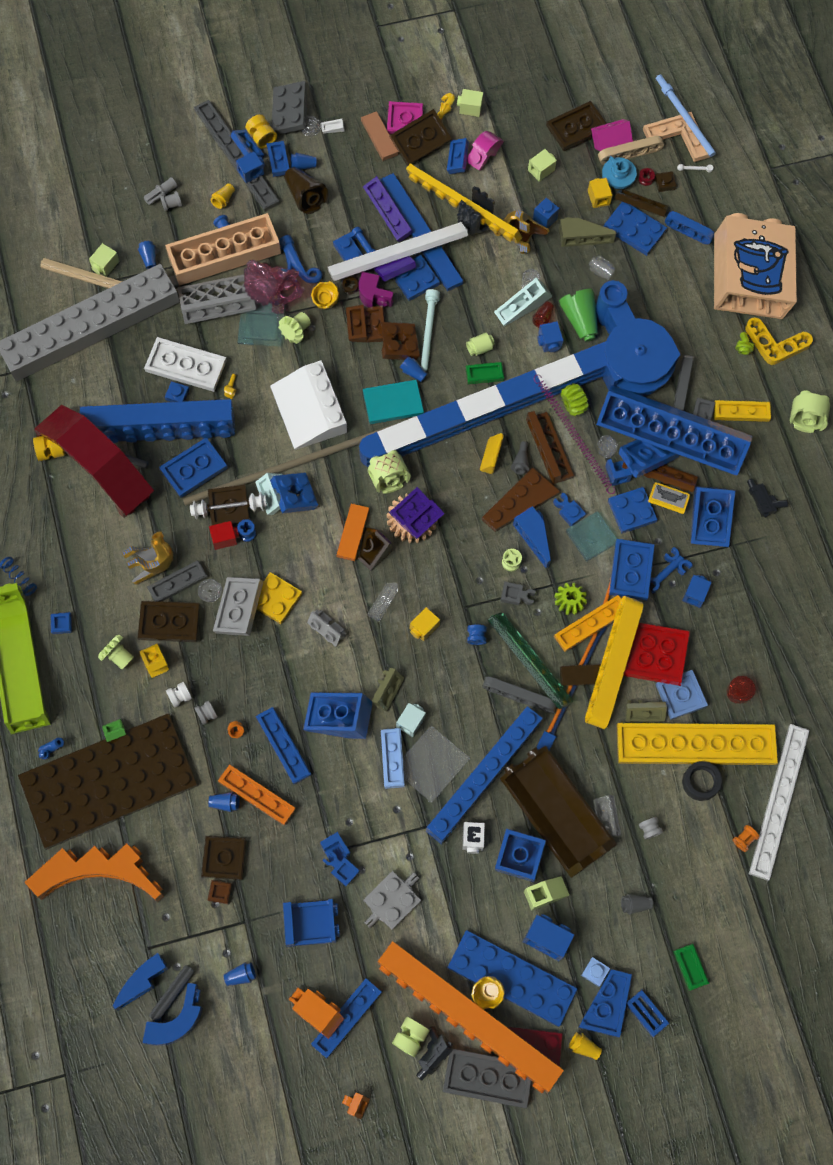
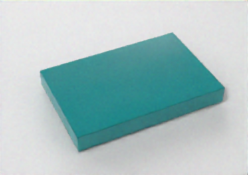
[363,380,424,424]

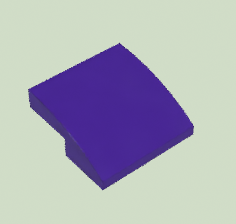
[389,487,445,539]

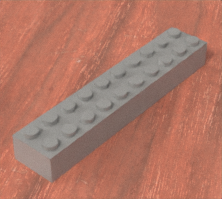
[0,264,179,382]

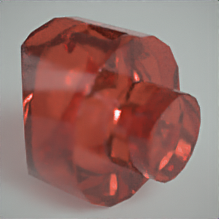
[726,676,756,704]

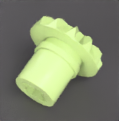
[278,312,310,344]
[98,635,134,669]

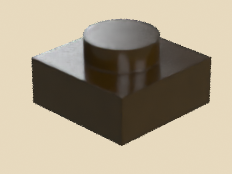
[655,171,676,192]

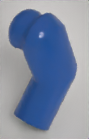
[38,737,64,759]

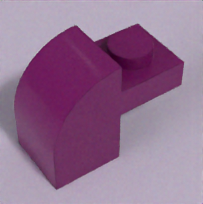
[359,272,393,308]

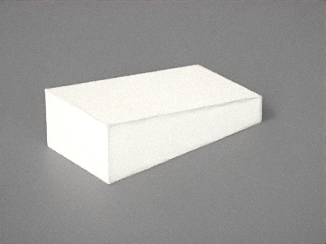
[321,119,345,134]

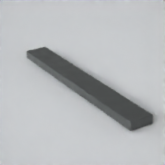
[194,100,280,212]

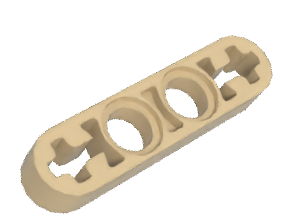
[598,136,664,165]

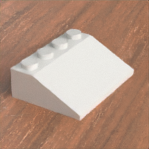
[270,361,347,450]

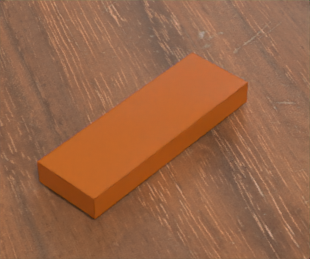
[336,504,369,561]

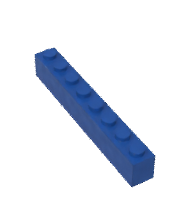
[426,706,543,845]

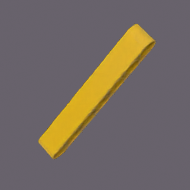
[585,596,643,729]

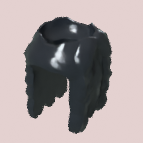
[457,186,495,236]

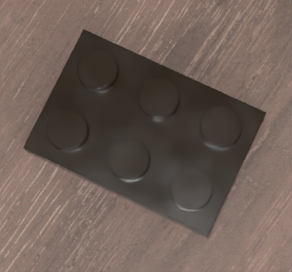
[546,101,607,151]
[389,109,452,167]
[137,601,200,642]

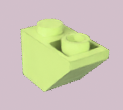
[524,876,569,911]

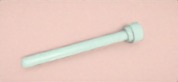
[421,289,440,371]

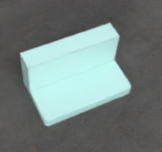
[255,473,290,515]

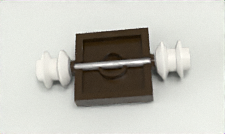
[190,485,267,526]

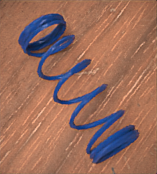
[0,556,37,596]

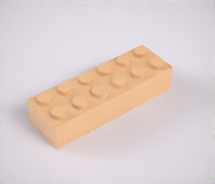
[165,213,281,286]

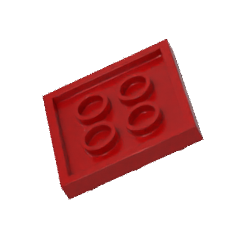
[623,623,690,686]

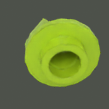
[735,332,754,355]

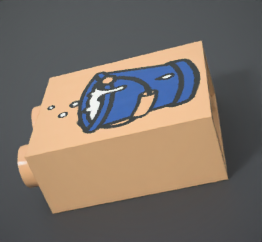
[714,213,797,319]

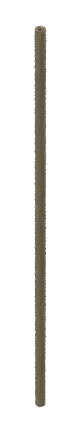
[183,416,416,506]

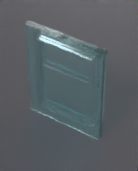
[238,292,286,347]

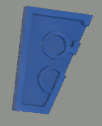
[578,969,632,1038]

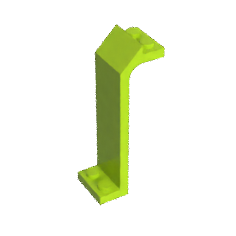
[0,583,51,734]

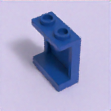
[283,899,340,947]

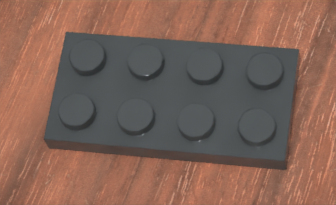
[443,1049,531,1109]

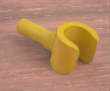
[224,374,236,399]

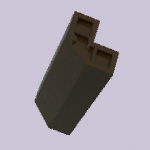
[500,746,617,878]

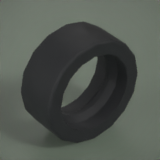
[682,761,722,801]

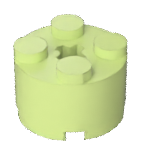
[790,391,830,433]

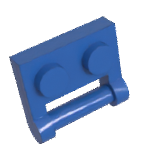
[333,227,376,261]

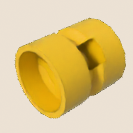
[245,114,277,149]
[33,436,65,461]

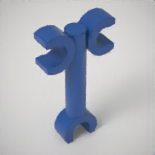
[650,547,692,593]

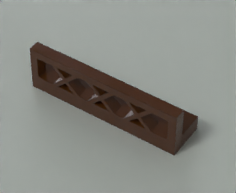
[526,411,574,485]

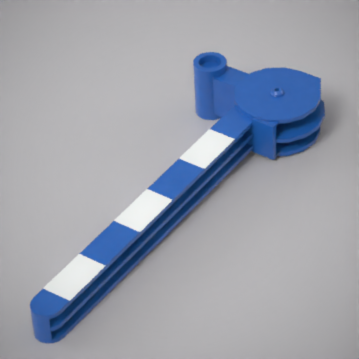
[359,280,680,467]

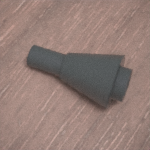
[511,441,529,475]

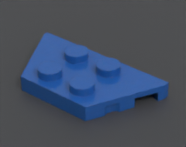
[619,440,679,478]

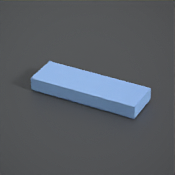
[381,728,405,789]

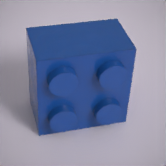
[495,829,546,882]
[522,914,574,961]

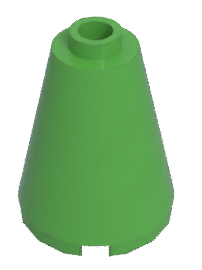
[559,289,598,342]

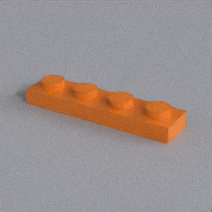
[218,764,296,826]

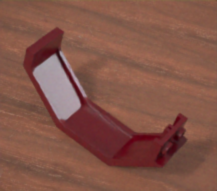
[34,405,154,518]

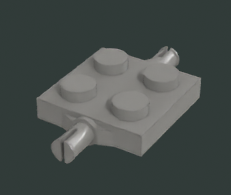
[363,871,421,930]

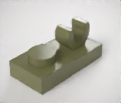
[372,668,404,712]
[625,700,667,722]

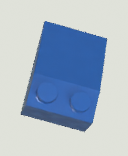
[691,486,735,547]
[303,693,373,739]

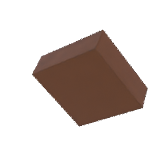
[207,880,232,905]

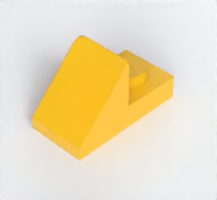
[139,644,169,678]

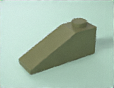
[559,217,616,247]

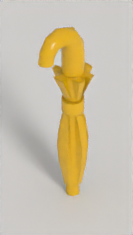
[437,93,455,120]

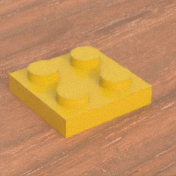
[256,572,302,624]

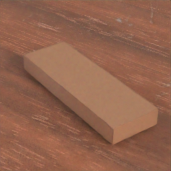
[361,111,398,161]

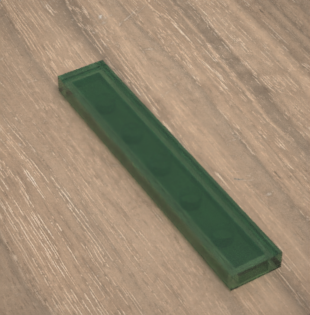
[488,612,573,709]

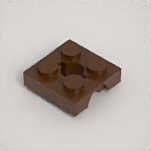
[378,322,420,360]

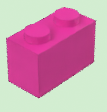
[591,119,633,151]

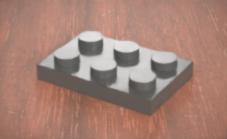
[272,81,308,135]

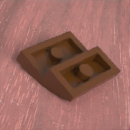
[346,305,385,342]

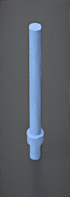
[656,74,716,157]

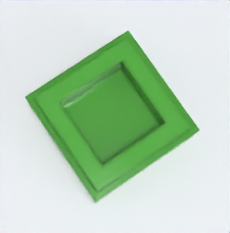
[102,719,126,742]

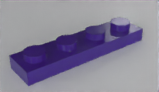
[363,176,413,243]

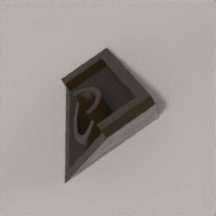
[358,527,392,571]

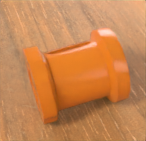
[732,825,760,852]

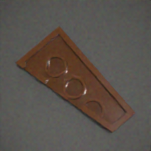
[482,468,560,532]

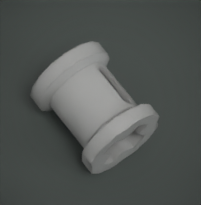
[160,191,182,212]

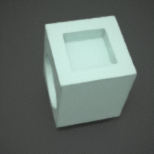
[396,703,426,737]

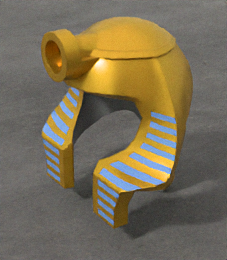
[122,532,173,584]

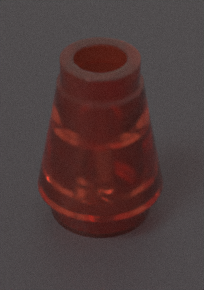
[532,302,554,328]

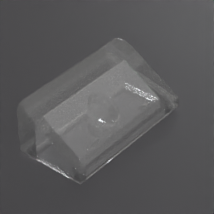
[367,582,398,621]

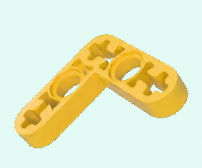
[745,317,813,365]

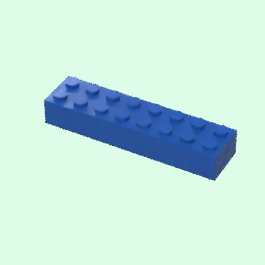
[596,385,752,476]
[80,399,235,443]

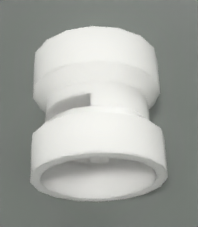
[165,682,192,708]

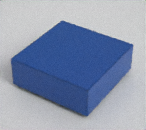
[51,612,72,634]

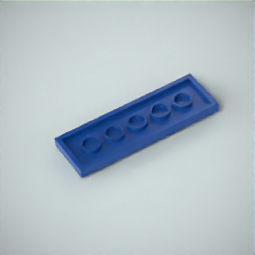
[447,930,577,1027]

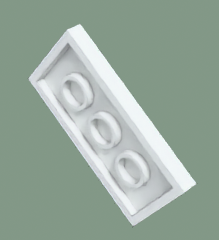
[144,337,227,392]

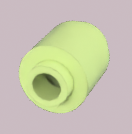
[466,333,495,356]

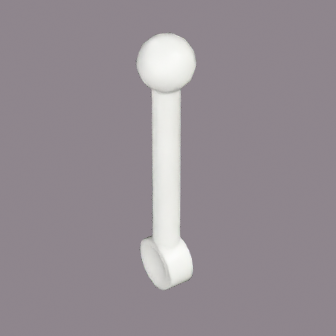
[677,164,714,172]

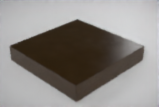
[201,836,246,880]

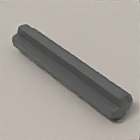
[149,965,194,1022]

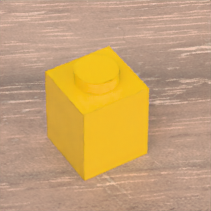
[588,178,612,208]
[410,607,440,641]

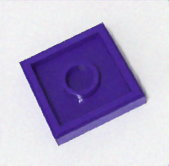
[373,256,416,281]

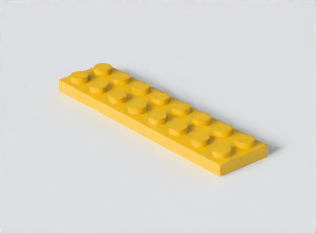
[617,723,778,765]

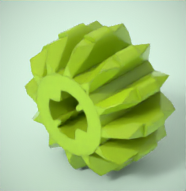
[561,384,589,416]
[554,582,587,615]

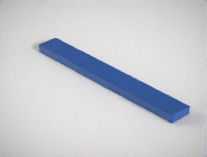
[380,173,463,292]

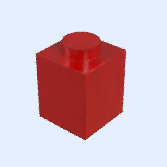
[209,521,239,550]

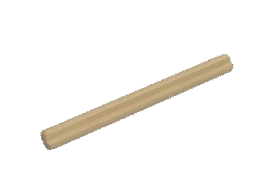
[40,258,122,289]

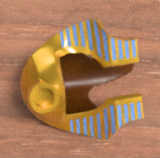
[494,210,549,254]

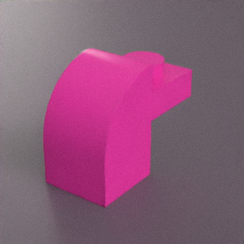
[467,131,504,171]

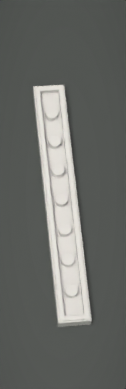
[328,222,468,281]
[749,724,809,881]

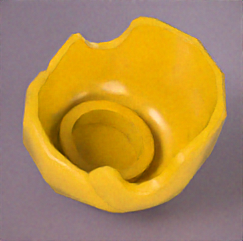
[311,281,339,309]
[471,976,505,1010]

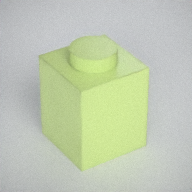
[457,89,483,117]
[528,149,557,182]
[89,243,120,277]

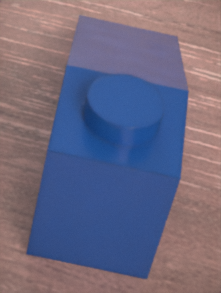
[513,506,551,568]

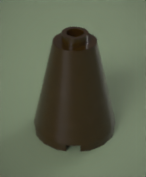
[284,167,329,214]

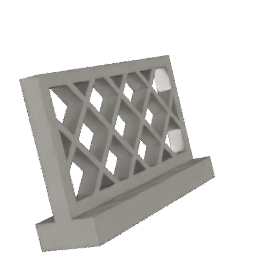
[177,274,256,324]

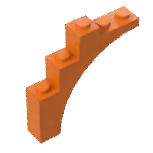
[25,844,164,902]

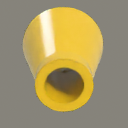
[211,184,235,209]
[569,1032,602,1060]

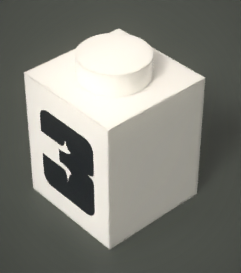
[462,822,485,854]

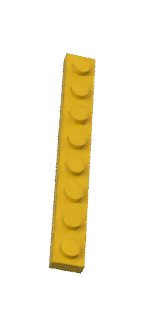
[406,164,522,243]

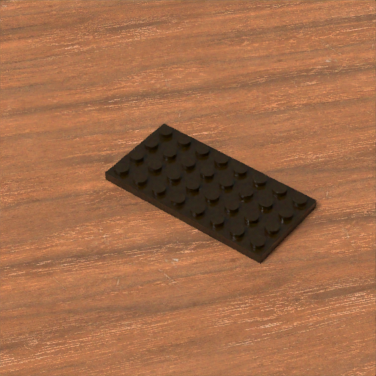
[18,714,197,850]

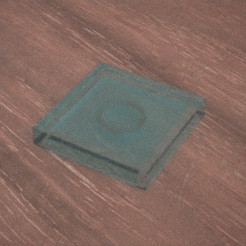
[566,511,617,562]

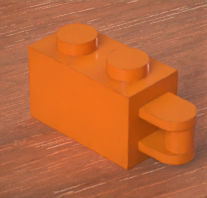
[288,988,344,1039]

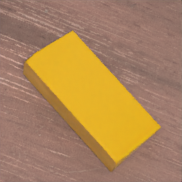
[480,433,504,474]

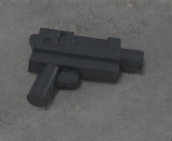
[747,478,788,518]
[416,1026,453,1081]

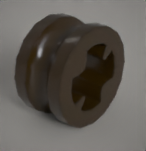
[342,277,358,295]

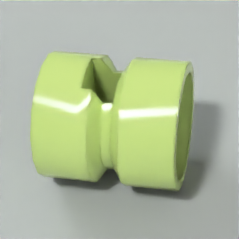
[392,1017,430,1057]

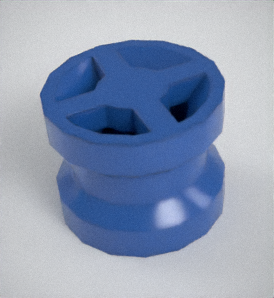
[467,625,487,645]

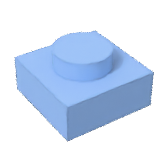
[581,957,610,987]

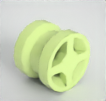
[502,549,522,572]

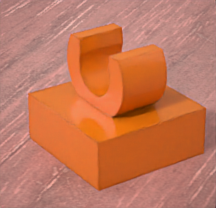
[342,1093,370,1119]

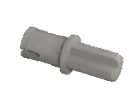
[144,177,177,205]

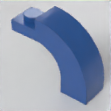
[143,983,203,1046]

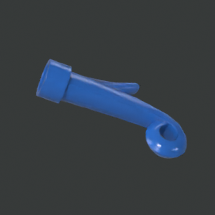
[279,235,322,283]

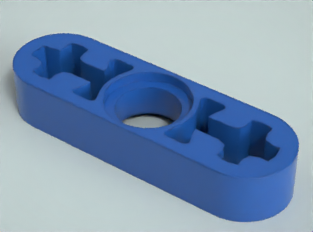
[665,211,714,244]

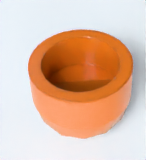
[228,721,244,738]

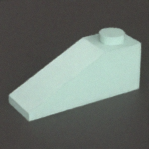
[494,278,552,326]

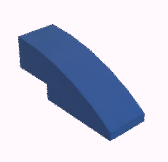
[113,953,168,1011]

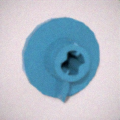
[602,156,637,189]

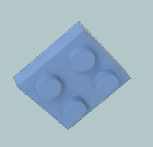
[655,670,708,720]

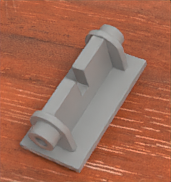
[307,609,347,647]

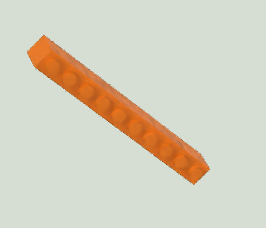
[377,941,564,1094]

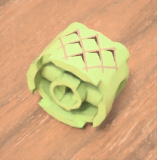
[367,450,411,494]

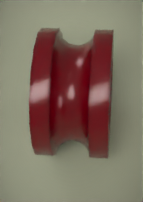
[638,168,655,186]

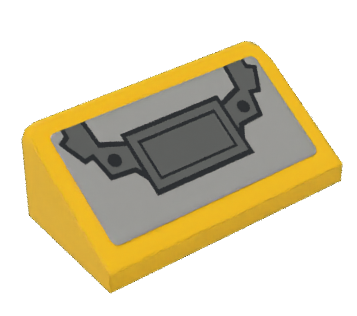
[648,482,690,514]

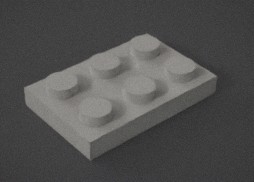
[213,577,263,636]

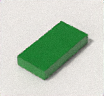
[465,362,504,385]
[673,944,709,991]

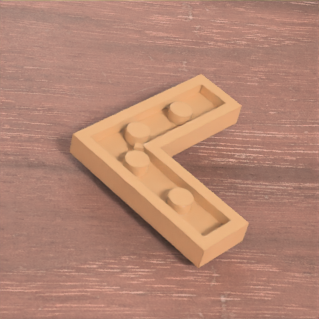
[643,112,710,162]

